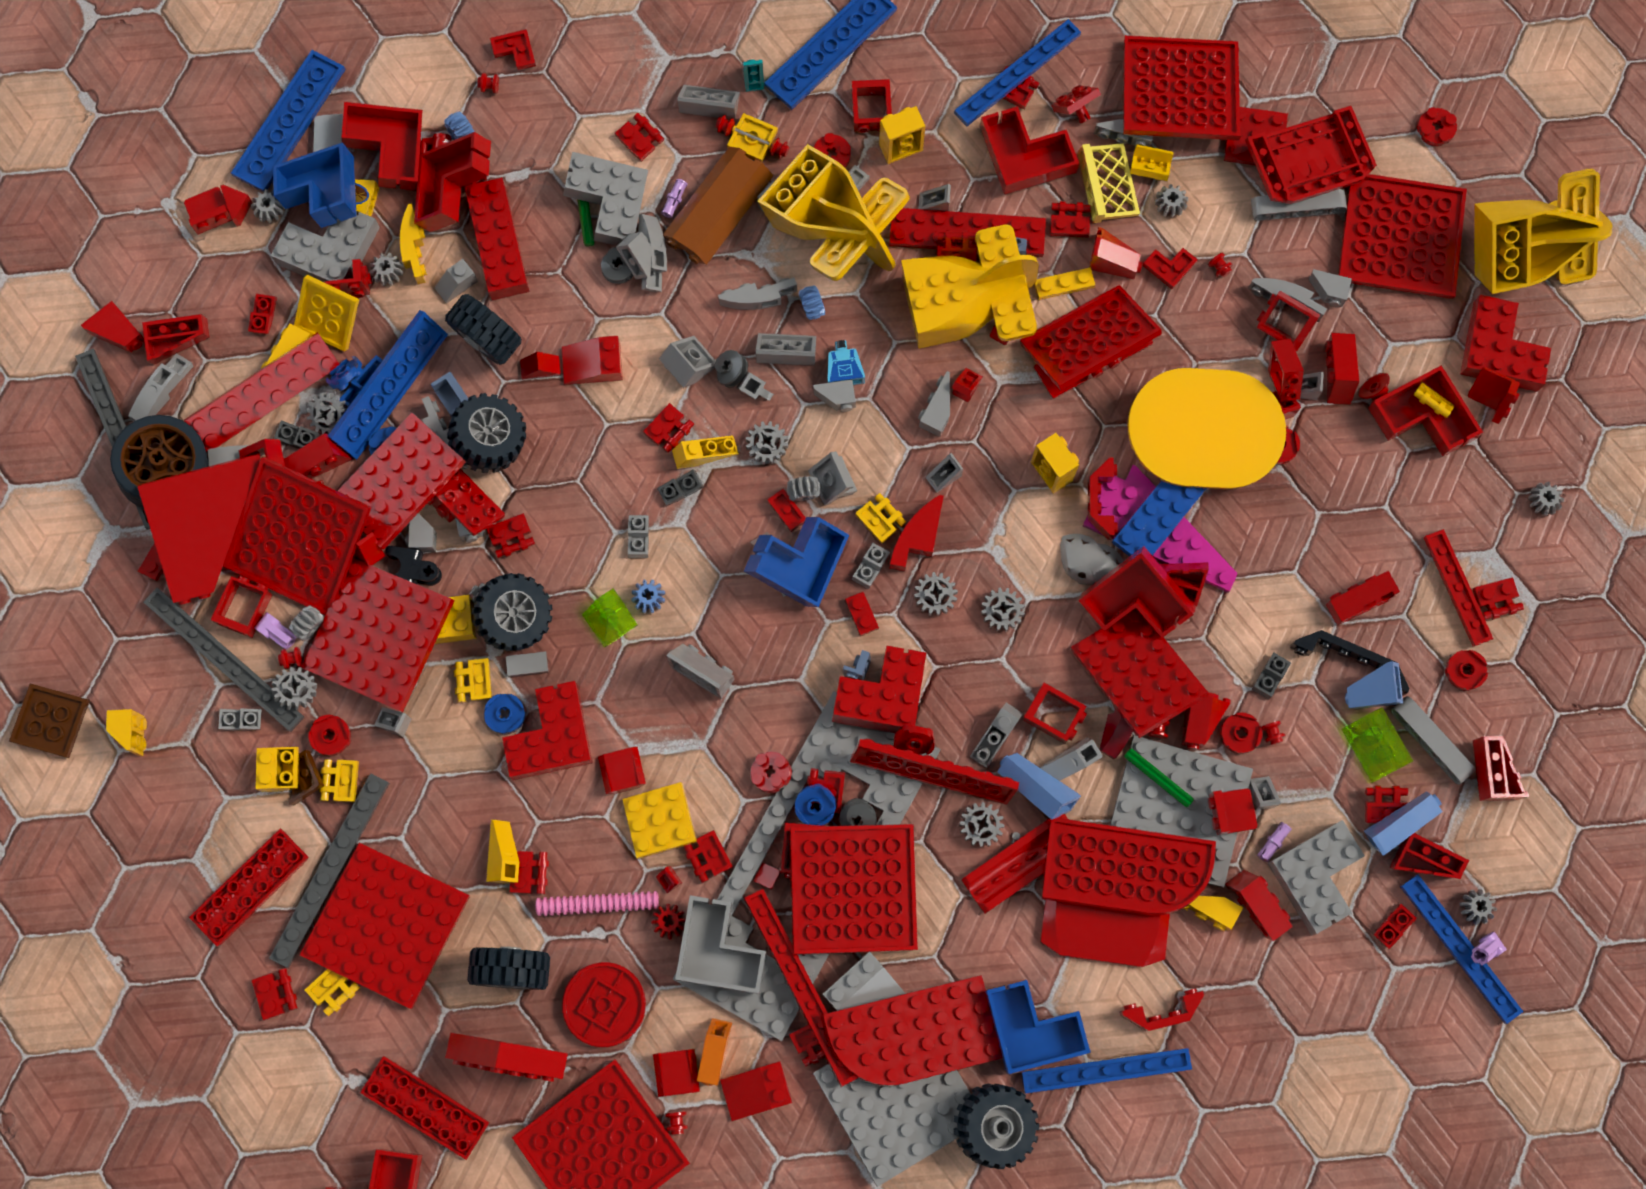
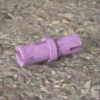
[661,179,687,218]
[1257,822,1292,863]

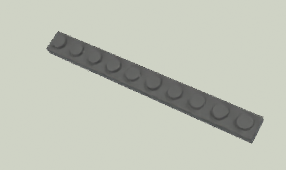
[75,348,150,530]
[143,588,305,732]
[269,773,390,968]

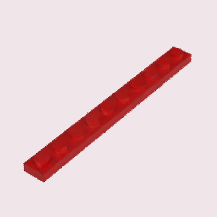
[744,889,859,1087]

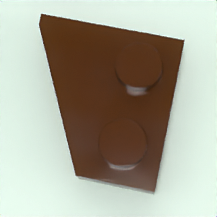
[288,750,324,805]

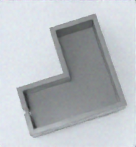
[563,152,648,246]
[271,211,380,282]
[1268,820,1365,936]
[675,895,767,994]

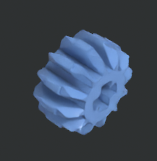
[444,112,475,140]
[799,285,826,320]
[631,580,665,613]

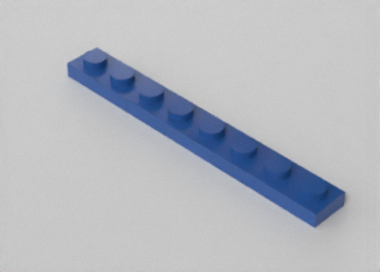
[954,19,1081,127]
[1400,874,1524,1024]
[1021,1048,1192,1094]

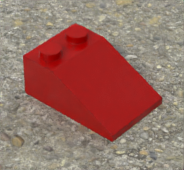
[562,336,623,385]
[720,1061,793,1121]

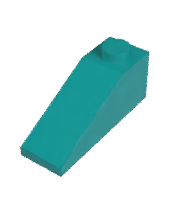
[742,59,764,92]

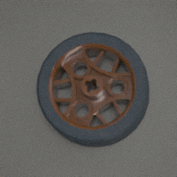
[110,415,208,509]

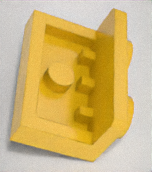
[1130,144,1174,181]

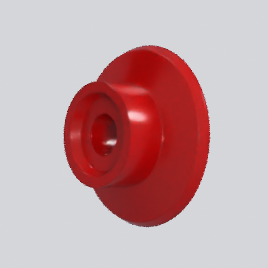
[1358,373,1390,401]

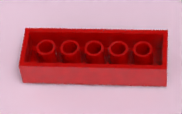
[465,177,530,301]

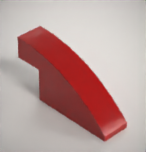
[889,495,944,572]

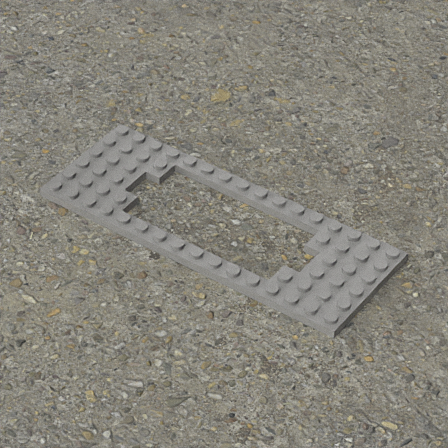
[673,691,941,1041]

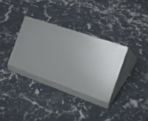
[677,85,740,120]
[756,333,816,366]

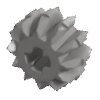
[1155,184,1188,218]
[251,189,284,223]
[370,253,403,286]
[787,476,821,502]
[1528,482,1564,516]
[289,605,324,641]
[1460,889,1497,925]

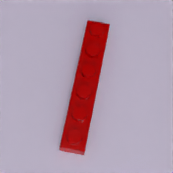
[1423,529,1494,647]

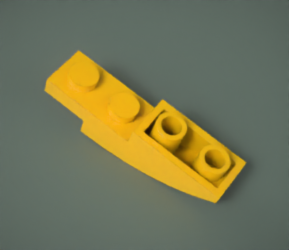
[400,203,427,285]

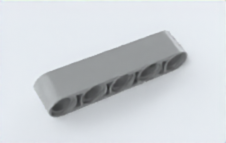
[1251,189,1347,221]
[1391,696,1475,785]

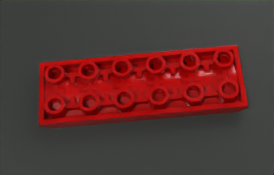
[961,814,1068,914]
[189,828,309,947]
[360,1056,490,1160]

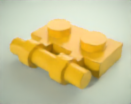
[1414,383,1455,418]
[855,493,907,544]
[453,658,492,703]
[319,760,359,802]
[305,969,361,1017]

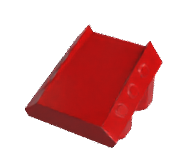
[598,747,646,794]
[653,1049,700,1097]

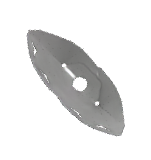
[1060,534,1123,585]

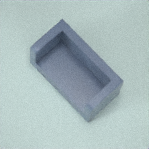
[431,372,468,417]

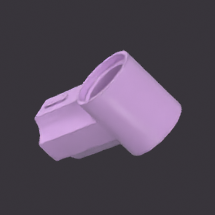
[254,612,297,650]
[1471,931,1507,965]

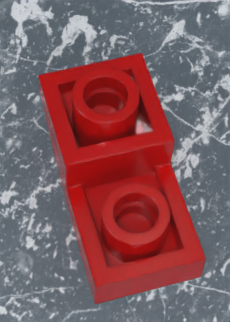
[248,294,277,334]
[1373,903,1417,949]

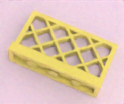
[1077,143,1140,223]

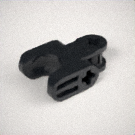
[385,546,442,585]

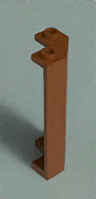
[663,146,774,265]

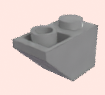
[406,513,437,552]

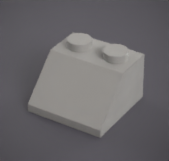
[659,336,716,387]

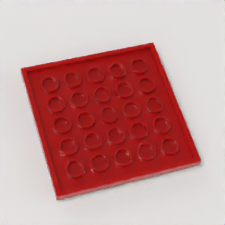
[1123,35,1240,140]
[1338,174,1467,299]
[223,457,372,615]
[301,558,455,712]
[789,824,918,954]
[300,842,470,1010]
[512,1059,690,1189]

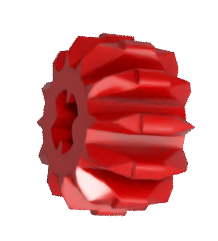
[651,904,686,940]

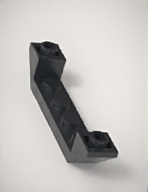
[1290,630,1409,696]

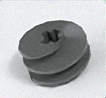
[601,247,633,284]
[715,350,748,388]
[839,798,876,826]

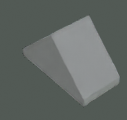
[919,184,951,211]
[1300,372,1324,400]
[925,453,963,493]
[374,707,411,737]
[1250,776,1281,811]

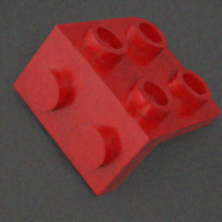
[184,187,232,235]
[324,259,372,298]
[1467,367,1520,424]
[1208,788,1258,835]

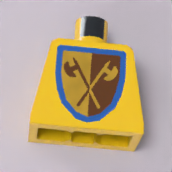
[355,179,380,216]

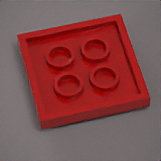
[1224,107,1288,166]

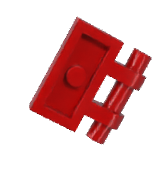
[1002,66,1040,110]
[615,113,664,162]
[1050,201,1091,238]
[937,230,976,262]
[643,403,695,453]
[487,513,535,558]
[1473,577,1524,620]
[807,768,845,814]
[1365,785,1408,823]
[683,830,733,883]
[510,851,549,894]
[252,968,298,1020]
[789,1024,825,1067]

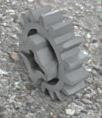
[306,392,348,434]
[746,421,789,465]
[914,572,958,616]
[981,587,1025,632]
[272,667,317,711]
[959,802,1005,848]

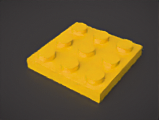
[294,275,359,352]
[622,782,697,859]

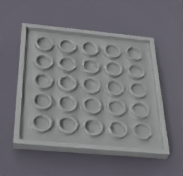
[1110,735,1253,888]
[812,1064,971,1187]

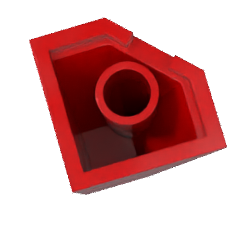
[1089,227,1143,279]
[1182,692,1231,750]

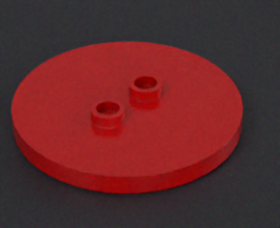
[562,962,646,1048]

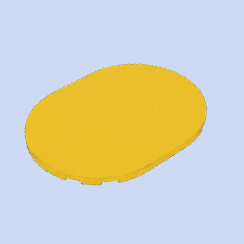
[1128,368,1286,489]

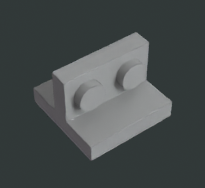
[808,451,857,505]

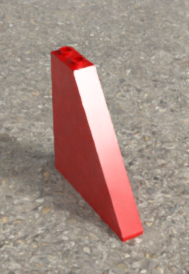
[137,453,260,605]

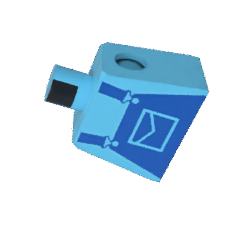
[828,340,865,385]

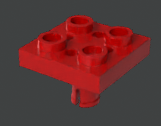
[1051,85,1101,123]

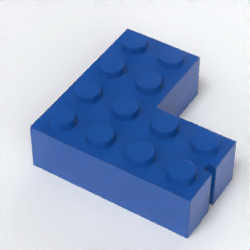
[273,142,356,228]
[744,517,849,607]
[985,980,1091,1074]

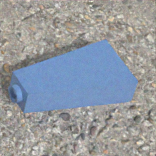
[997,753,1081,820]
[1364,791,1443,856]

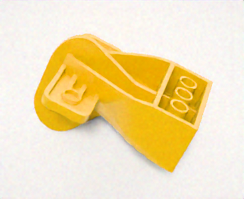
[757,144,910,281]
[1474,169,1613,294]
[901,225,1039,349]

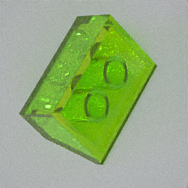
[1341,707,1413,783]

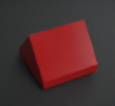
[656,866,682,893]

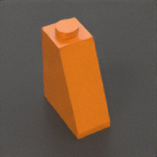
[697,1018,732,1086]

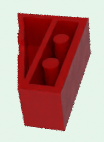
[142,314,210,365]
[1325,333,1359,405]
[284,433,353,479]
[1160,562,1209,607]
[1326,570,1400,626]
[1473,736,1529,801]
[1389,833,1470,879]
[1225,870,1293,941]

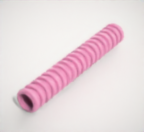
[535,891,659,916]

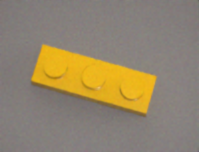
[1034,267,1095,300]

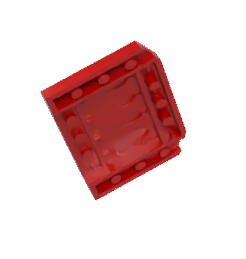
[1245,106,1377,204]
[1040,900,1170,967]

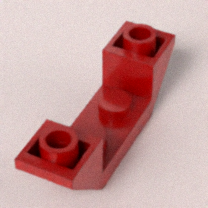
[1087,457,1118,540]
[1119,988,1204,1031]

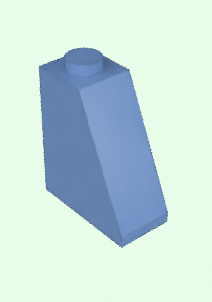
[1345,661,1403,709]

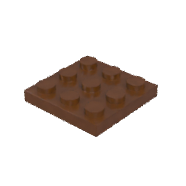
[9,683,90,758]

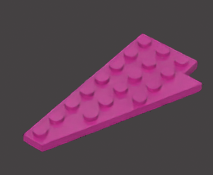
[1083,465,1238,593]

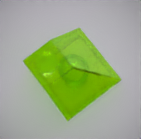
[582,588,638,648]

